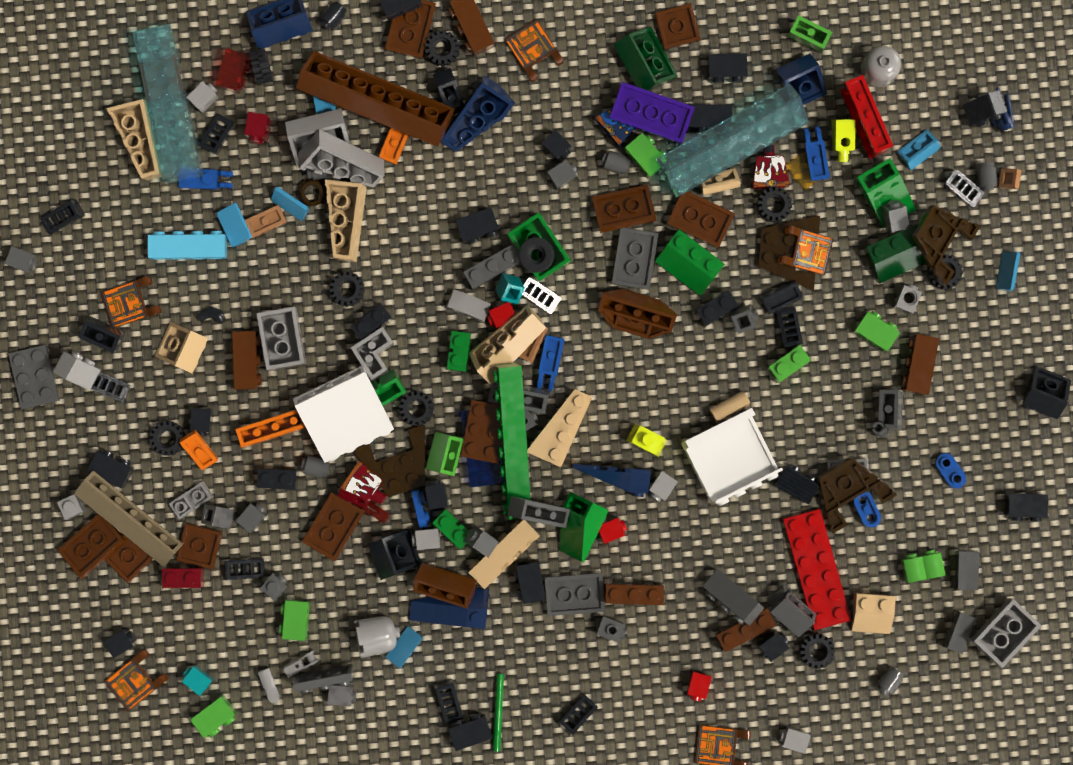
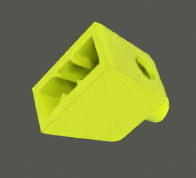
[831,119,855,162]
[626,424,667,457]

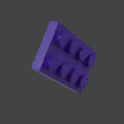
[609,82,695,144]

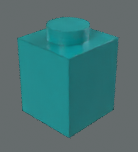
[495,273,525,304]
[182,665,214,696]

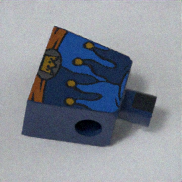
[595,106,635,148]

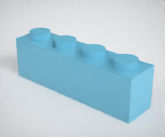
[148,231,227,260]

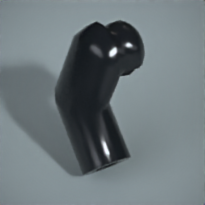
[196,307,226,324]

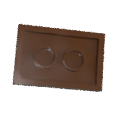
[385,0,436,59]
[592,185,656,233]
[667,189,735,248]
[461,400,501,464]
[302,492,365,561]
[58,514,126,579]

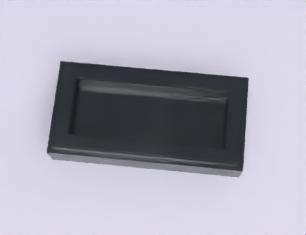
[760,280,803,314]

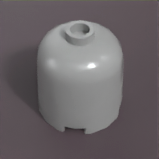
[860,46,901,87]
[354,616,400,658]

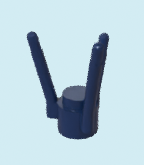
[992,87,1015,132]

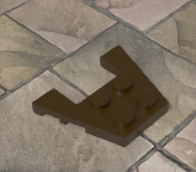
[912,205,980,286]
[758,216,820,291]
[354,425,426,498]
[818,456,897,533]

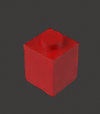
[487,302,516,329]
[599,517,627,544]
[686,671,712,701]

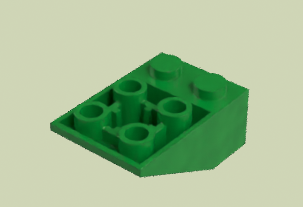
[854,158,916,229]
[559,492,609,563]

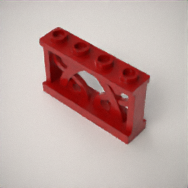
[840,75,894,159]

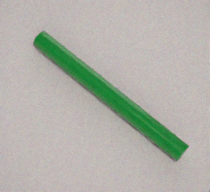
[493,673,504,752]

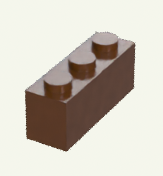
[448,0,495,56]
[232,331,263,390]
[901,334,940,396]
[413,563,477,609]
[605,583,664,605]
[715,607,777,652]

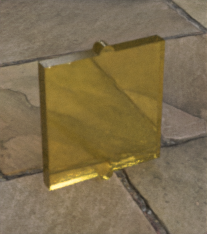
[786,151,831,191]

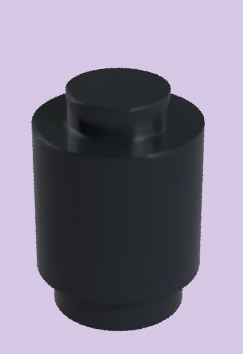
[319,1,347,30]

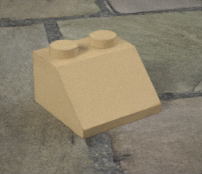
[155,322,208,373]
[851,593,896,634]

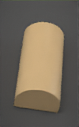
[699,168,741,196]
[709,391,750,423]

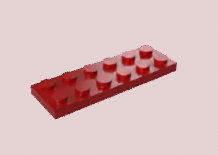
[783,509,851,631]

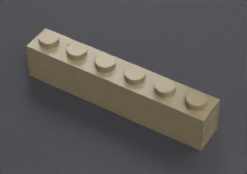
[74,471,183,567]

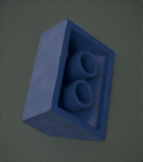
[246,0,313,49]

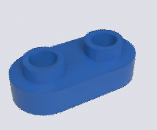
[935,453,966,488]
[411,489,431,528]
[853,491,881,528]

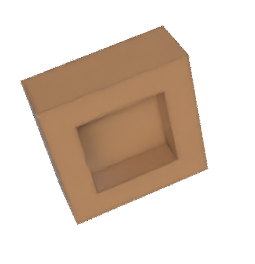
[999,169,1022,189]

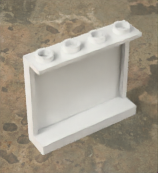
[293,365,394,463]
[681,408,783,506]

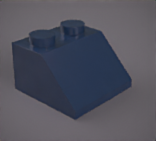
[776,53,827,110]

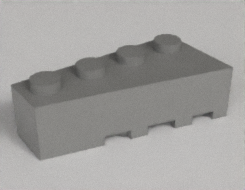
[298,129,385,187]

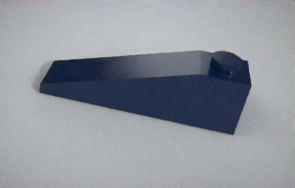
[441,75,515,152]
[573,464,651,497]
[409,588,490,629]

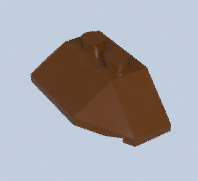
[598,289,677,339]

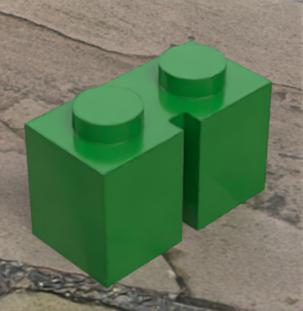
[447,331,471,373]
[371,369,406,406]
[433,509,469,550]

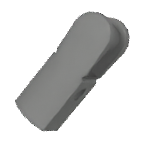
[283,650,319,678]
[258,668,280,704]

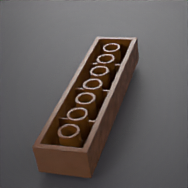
[296,51,455,147]

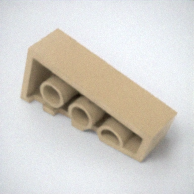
[106,99,166,181]
[325,180,367,263]
[469,305,546,385]
[527,389,592,468]
[468,519,540,589]

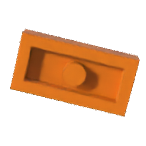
[379,128,409,165]
[180,430,218,470]

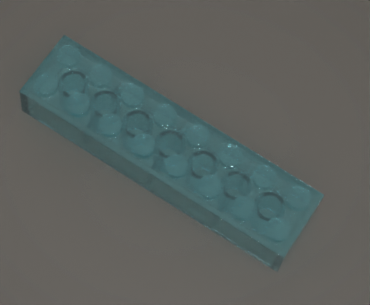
[132,24,204,184]
[656,84,809,198]

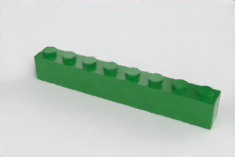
[493,363,531,520]

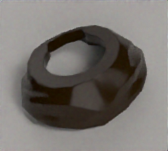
[297,178,327,207]

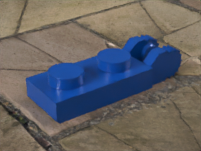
[803,126,830,182]
[179,169,233,190]
[537,335,565,391]

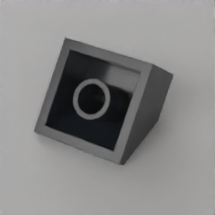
[1022,366,1071,420]
[368,529,422,580]

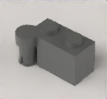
[872,390,903,438]
[767,585,817,637]

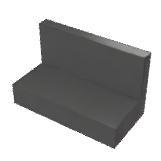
[955,551,979,590]
[943,611,976,654]

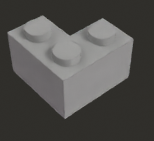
[351,327,394,381]
[53,350,101,390]

